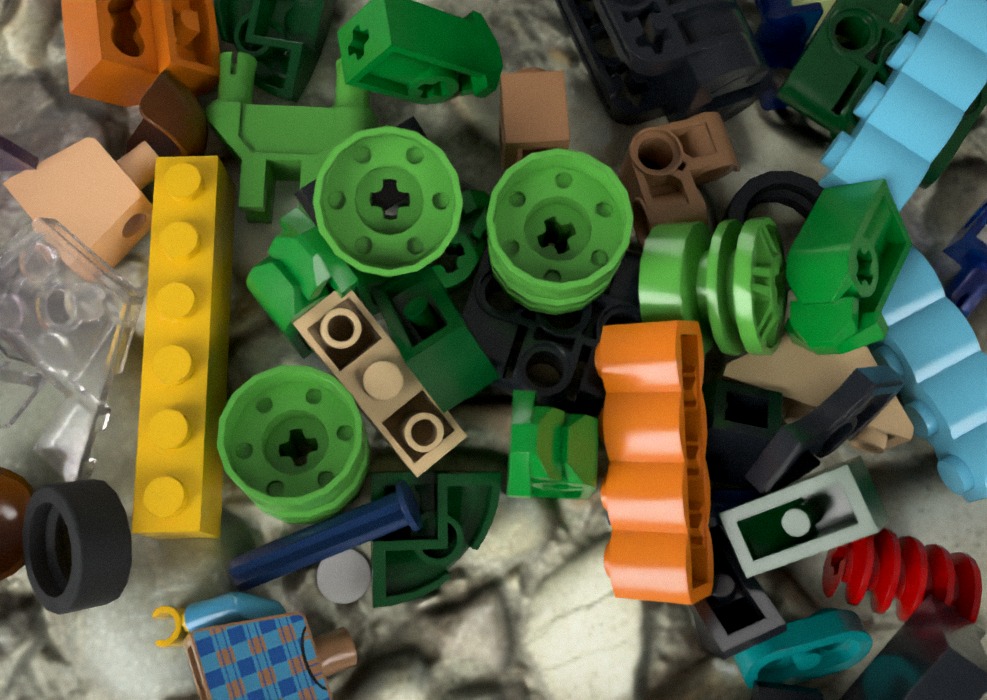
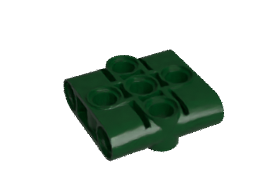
[775,0,987,189]

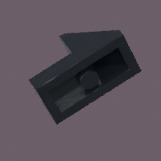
[687,525,787,660]

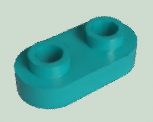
[734,607,873,690]

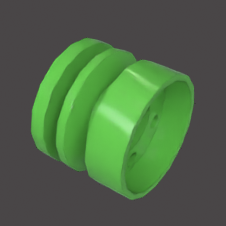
[312,126,463,277]
[486,148,634,315]
[639,217,788,356]
[217,365,371,524]

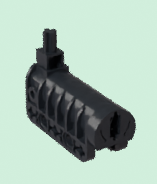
[555,0,773,126]

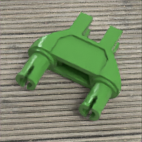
[205,52,378,224]

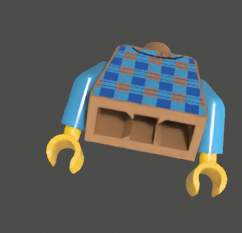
[152,591,357,700]

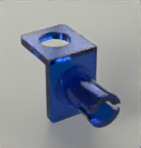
[754,0,824,111]
[942,199,987,321]

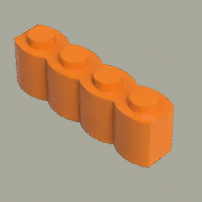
[595,320,714,605]

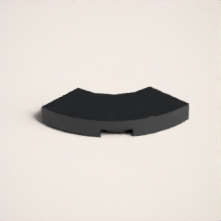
[745,365,905,493]

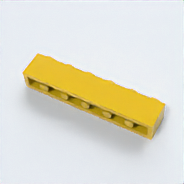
[131,156,236,539]

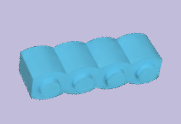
[818,0,987,212]
[868,245,987,503]

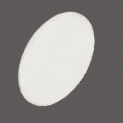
[316,549,371,604]

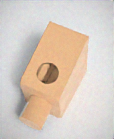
[2,137,159,286]

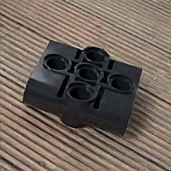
[462,235,643,419]

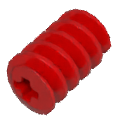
[822,528,982,624]

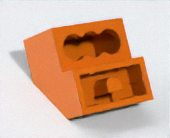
[61,0,220,107]

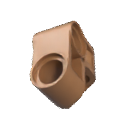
[619,111,741,248]

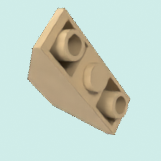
[293,291,467,478]
[712,335,914,454]

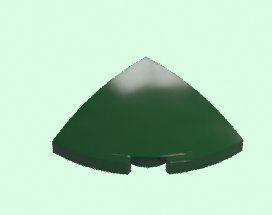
[214,0,336,103]
[370,470,502,608]

